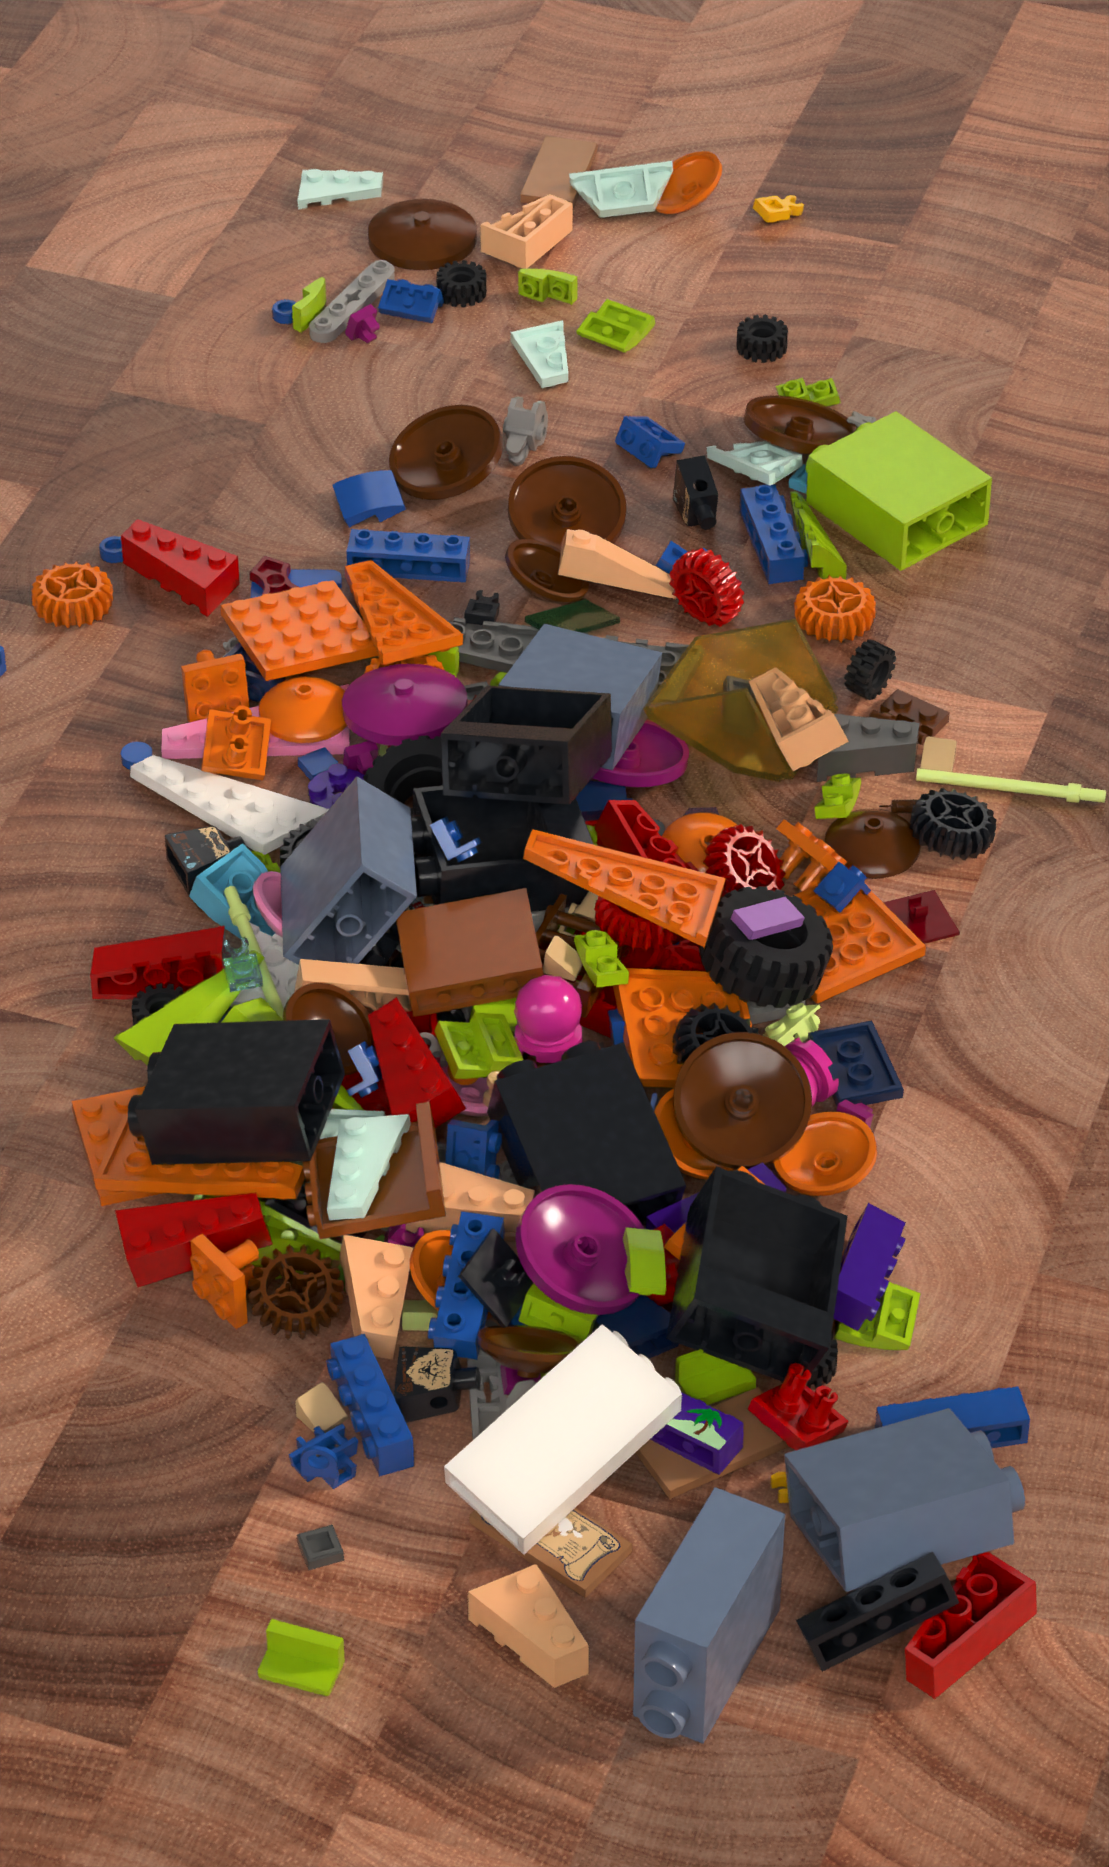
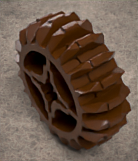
[248,1244,344,1340]

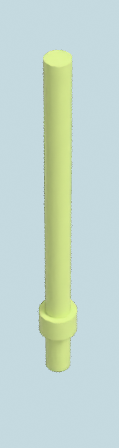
[916,768,1106,803]
[224,886,284,1019]

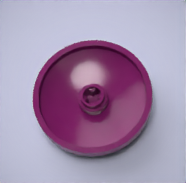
[342,664,468,746]
[593,720,689,787]
[516,1184,644,1315]

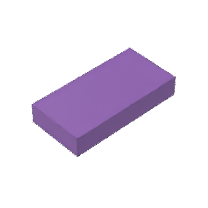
[731,897,805,940]

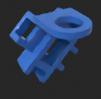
[289,1424,358,1489]

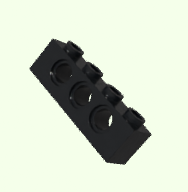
[796,1552,959,1672]

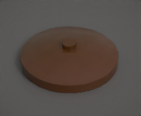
[368,199,477,270]
[743,396,857,455]
[389,405,503,500]
[508,456,627,550]
[673,1032,812,1169]

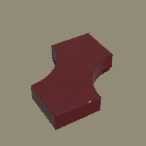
[249,556,299,596]

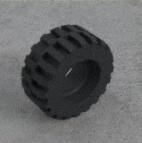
[363,736,443,858]
[699,886,833,1008]

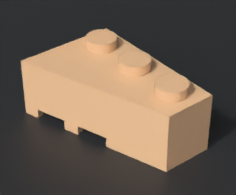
[481,195,572,269]
[339,1235,413,1360]
[468,1564,589,1688]

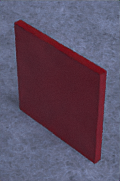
[883,890,960,944]

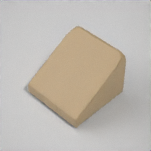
[920,736,957,772]
[543,935,583,981]
[296,1382,348,1433]

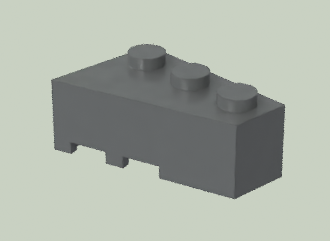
[817,714,920,782]

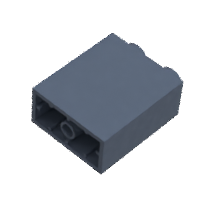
[499,624,663,770]
[280,777,417,965]
[784,1408,1025,1592]
[633,1487,785,1744]

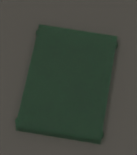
[525,599,620,633]

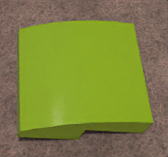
[576,299,656,353]
[434,1013,524,1079]
[834,1282,921,1350]

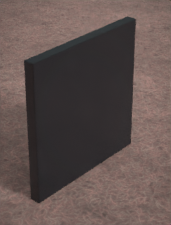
[458,1228,533,1329]

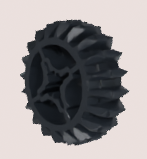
[910,788,997,860]
[672,1003,759,1065]

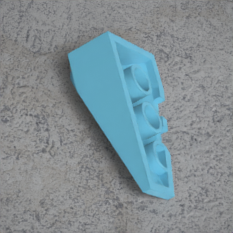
[189,843,276,941]

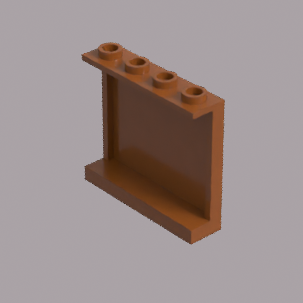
[396,888,544,1017]
[303,1102,446,1239]

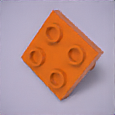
[181,650,250,723]
[201,706,271,781]
[776,819,847,891]
[190,1234,259,1330]

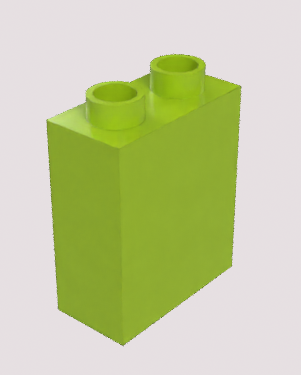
[805,411,992,571]

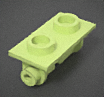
[763,1003,821,1047]

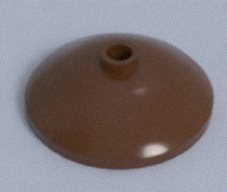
[505,539,589,603]
[825,809,921,879]
[283,983,376,1076]
[477,1325,583,1378]

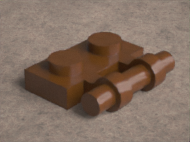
[869,689,950,745]

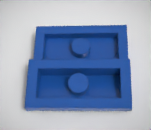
[332,470,406,527]

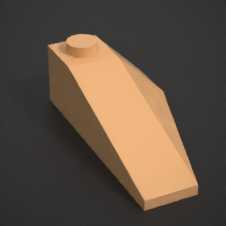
[558,529,676,599]

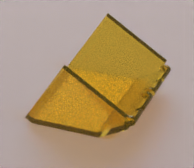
[643,619,839,782]

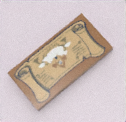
[469,1508,633,1598]

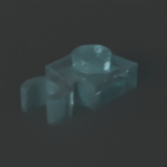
[223,937,263,992]

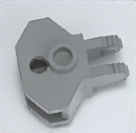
[503,396,548,466]

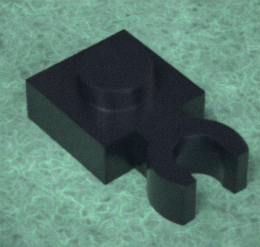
[464,590,500,625]

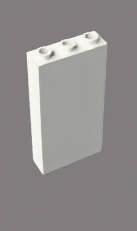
[444,1324,682,1555]

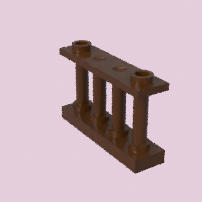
[536,894,629,1018]

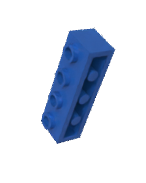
[740,484,808,584]
[346,529,470,583]
[428,1211,505,1360]
[326,1334,414,1477]

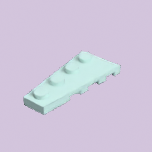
[327,1114,411,1220]

